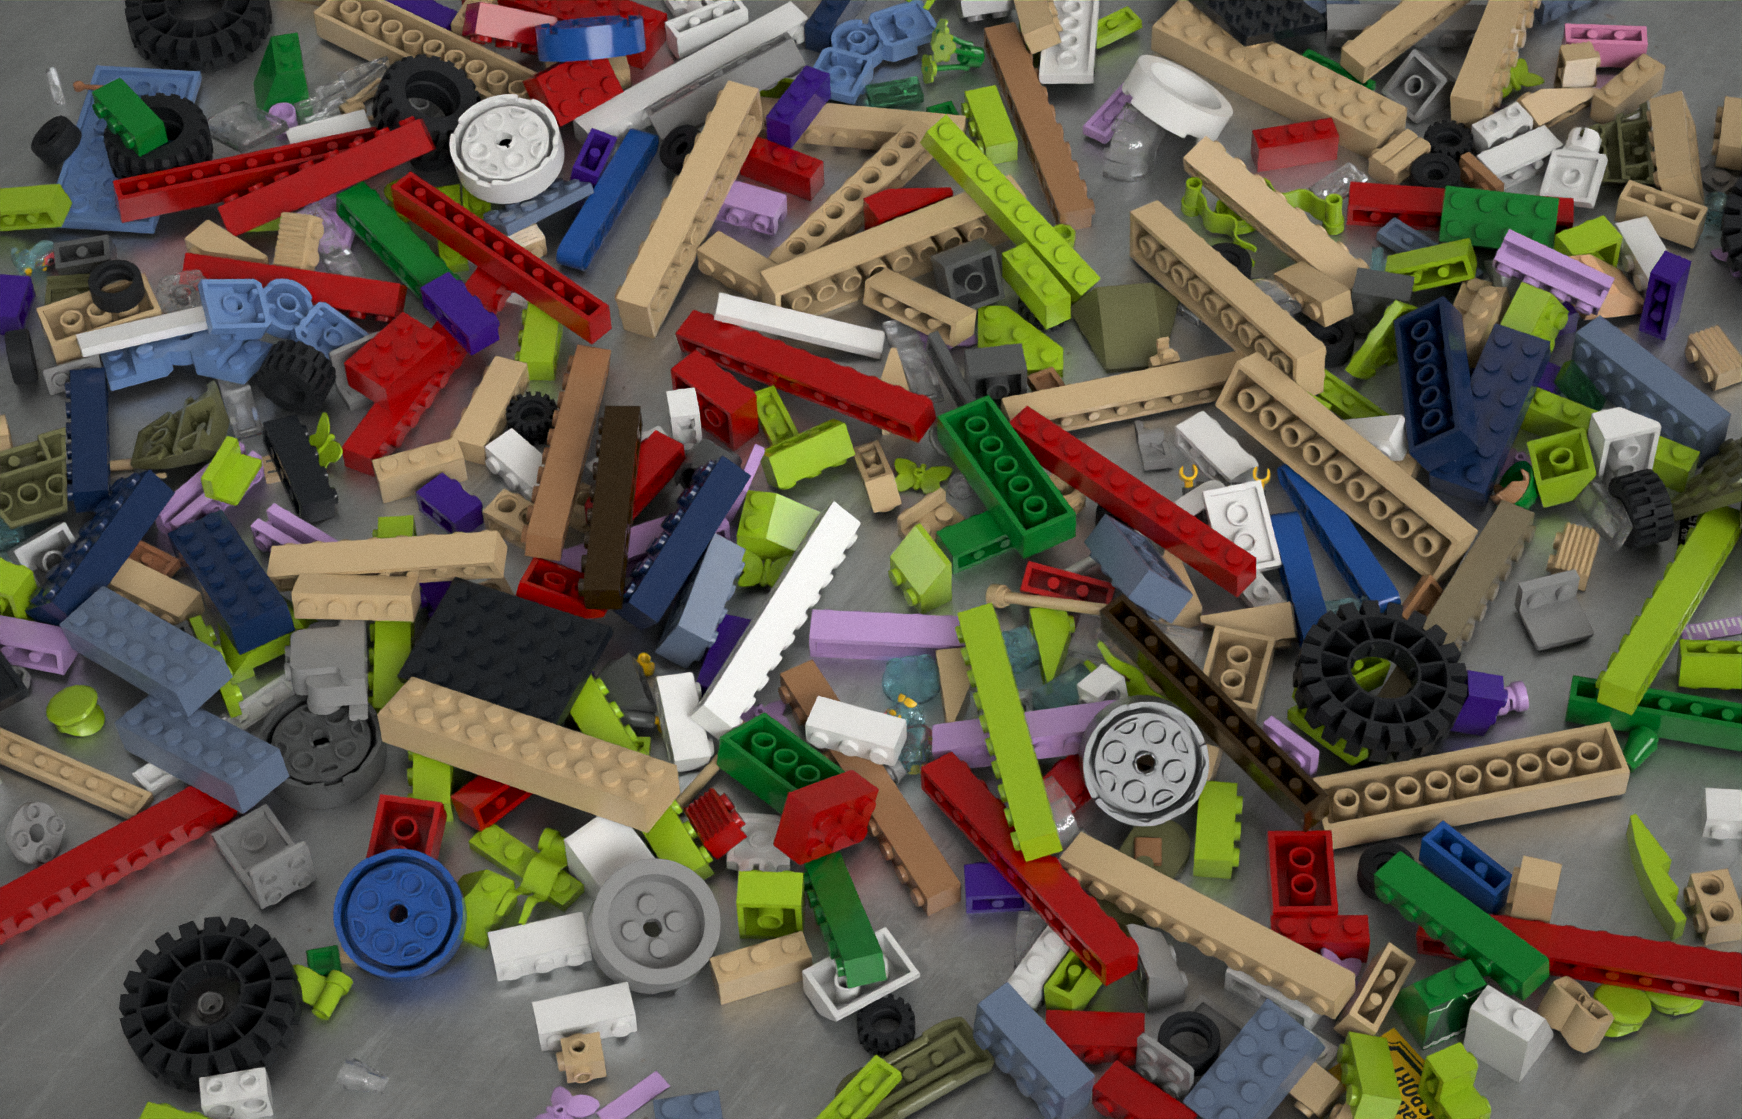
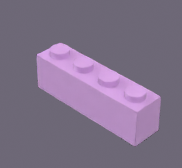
[0,615,79,675]

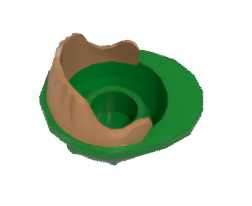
[1490,460,1539,510]

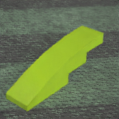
[1626,813,1687,941]

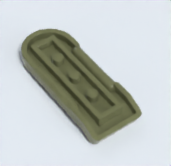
[1089,820,1191,934]
[835,1016,995,1119]

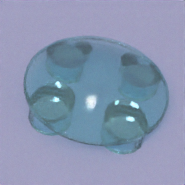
[882,654,940,706]

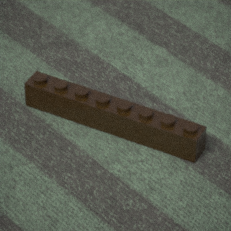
[578,406,643,609]

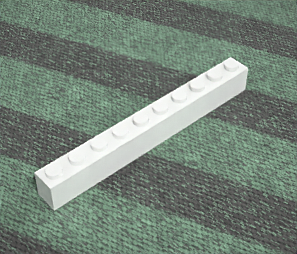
[573,1,809,145]
[690,501,861,740]

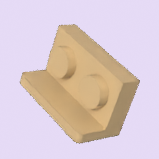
[897,488,965,543]

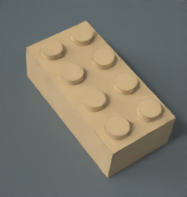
[1646,90,1705,206]
[36,273,162,365]

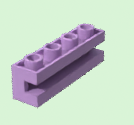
[716,180,787,236]
[1492,229,1615,316]
[155,442,265,536]
[251,503,338,553]

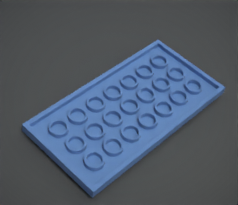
[54,65,202,234]

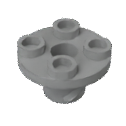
[4,802,65,865]

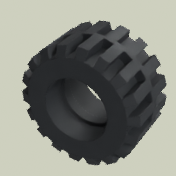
[256,340,337,414]
[1607,468,1674,550]

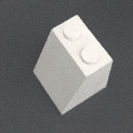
[564,816,655,900]
[1463,985,1554,1083]

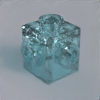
[1002,625,1039,674]

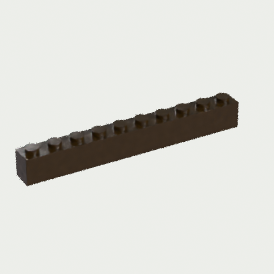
[1099,594,1329,832]

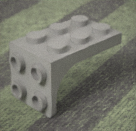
[211,804,317,910]
[1136,994,1245,1107]

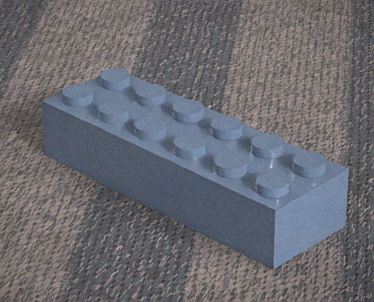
[1569,315,1731,470]
[59,586,233,718]
[114,695,290,814]

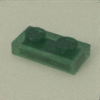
[865,76,924,109]
[1554,359,1606,411]

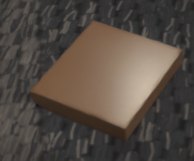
[1134,837,1162,866]

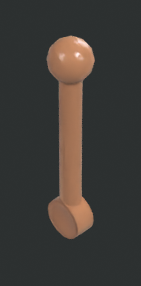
[73,81,104,92]

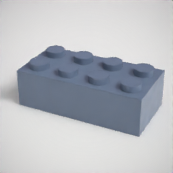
[1084,514,1193,624]
[655,533,746,669]
[973,982,1095,1119]
[1183,998,1326,1119]

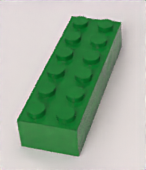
[937,395,1076,559]

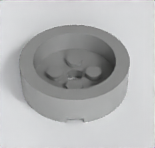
[587,859,721,994]

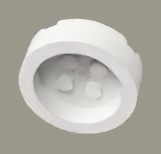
[1122,55,1233,143]
[449,94,565,204]

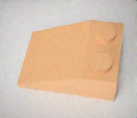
[1568,254,1645,320]

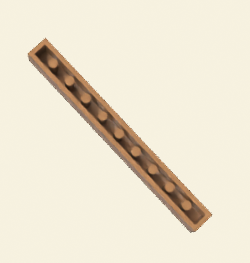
[984,22,1095,230]
[521,344,611,561]
[778,659,961,916]

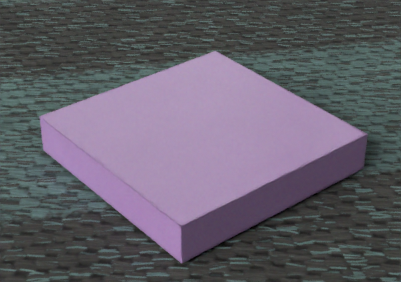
[726,444,765,522]

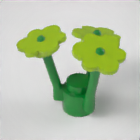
[921,18,985,84]

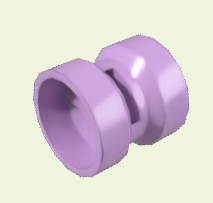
[269,102,299,140]
[1497,681,1529,717]

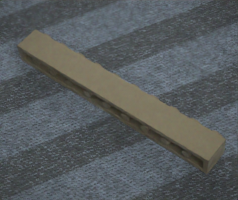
[1377,500,1536,698]

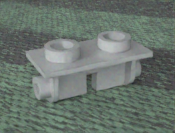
[42,354,102,396]

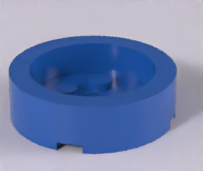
[535,15,646,62]
[333,849,467,982]

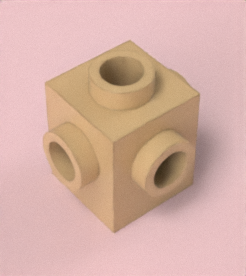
[556,1032,607,1083]

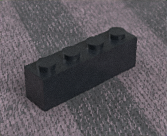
[263,415,338,523]

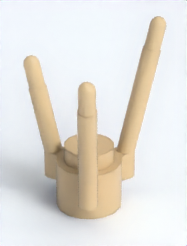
[339,78,382,122]

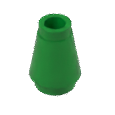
[1622,726,1659,773]

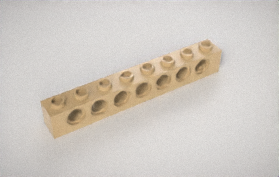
[768,117,933,265]

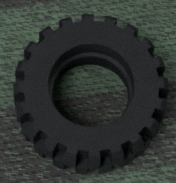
[372,54,481,161]
[103,93,214,180]

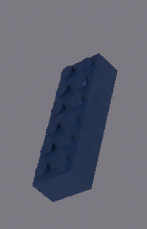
[1394,296,1479,472]
[1429,323,1551,508]
[612,455,751,631]
[25,469,175,627]
[167,509,295,655]

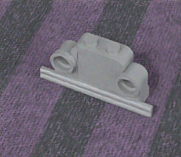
[285,620,368,721]

